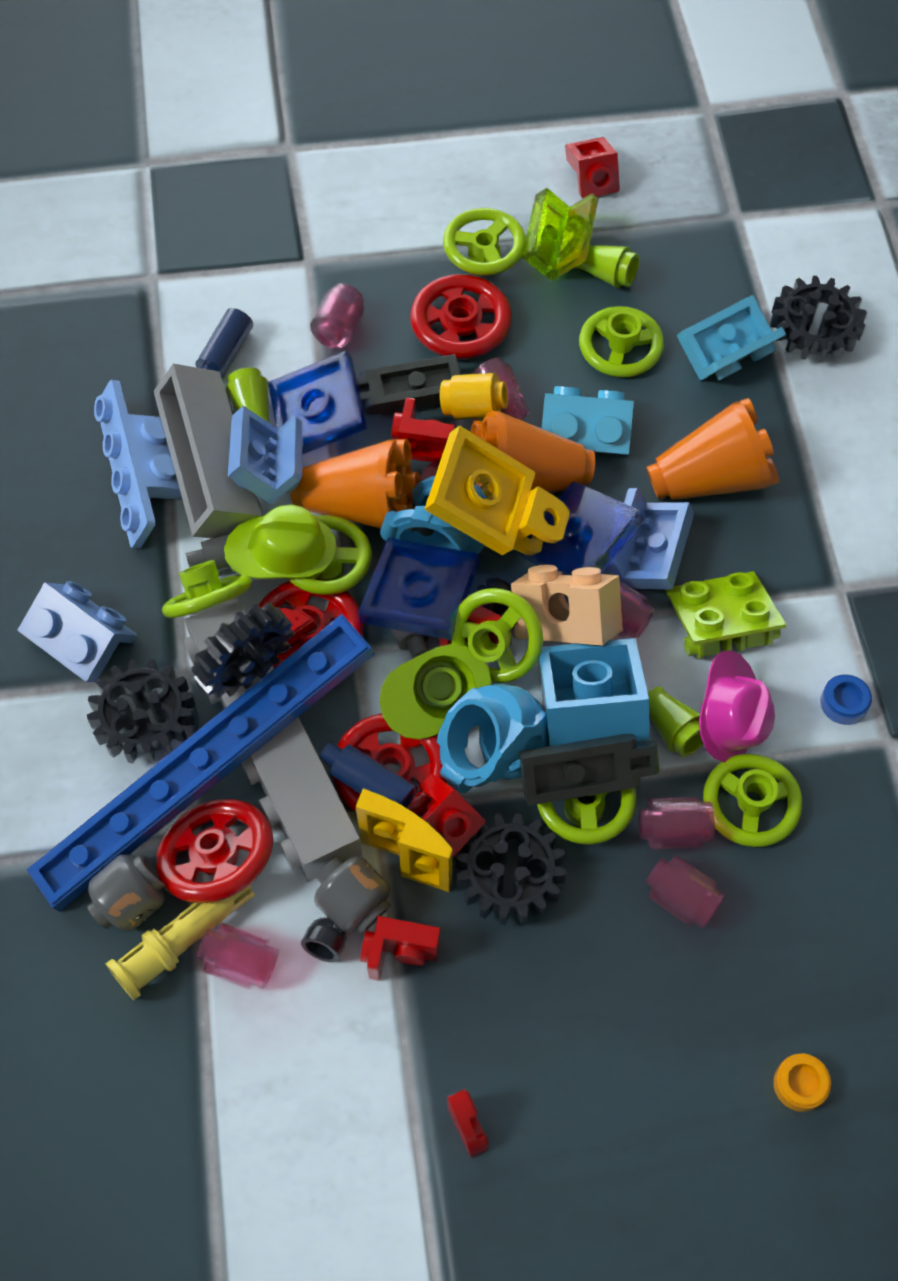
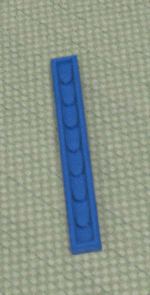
[26,614,375,912]

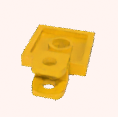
[424,426,570,556]

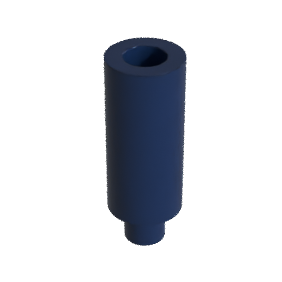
[195,308,254,379]
[320,742,417,808]

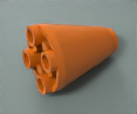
[646,398,780,500]
[471,410,595,499]
[290,439,421,530]

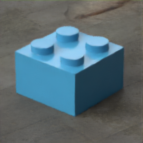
[539,638,650,746]

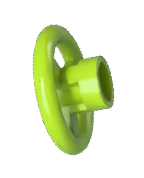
[443,207,526,276]
[579,306,664,377]
[288,515,372,595]
[162,560,252,618]
[451,588,543,683]
[703,754,802,847]
[537,788,637,844]

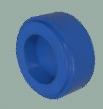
[820,674,872,725]

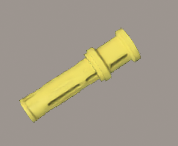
[105,886,255,1001]

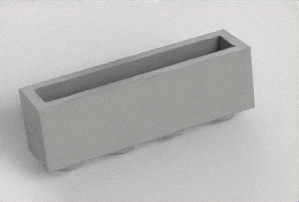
[154,363,262,539]

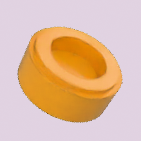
[773,1054,831,1112]

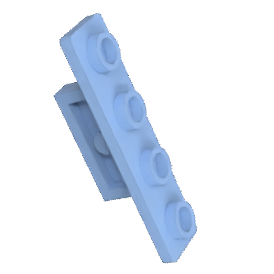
[94,380,182,548]

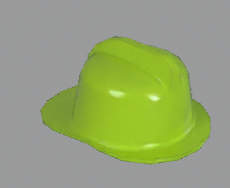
[224,505,337,579]
[379,644,492,739]

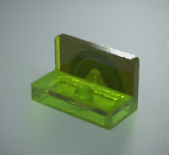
[521,188,598,281]

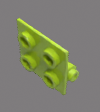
[665,571,786,659]

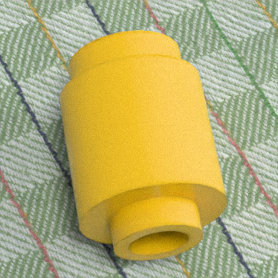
[440,373,508,420]

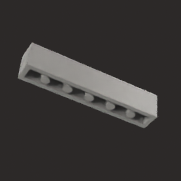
[182,597,362,881]

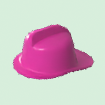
[699,650,775,762]

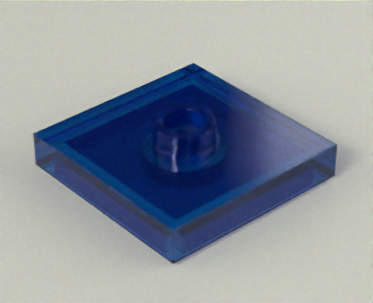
[268,350,367,455]
[520,481,645,575]
[358,537,479,640]

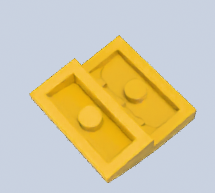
[356,789,452,892]

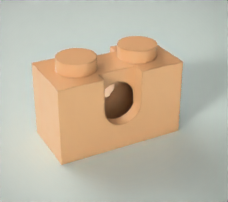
[511,565,623,646]

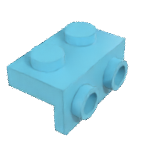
[676,295,786,381]
[542,386,634,455]

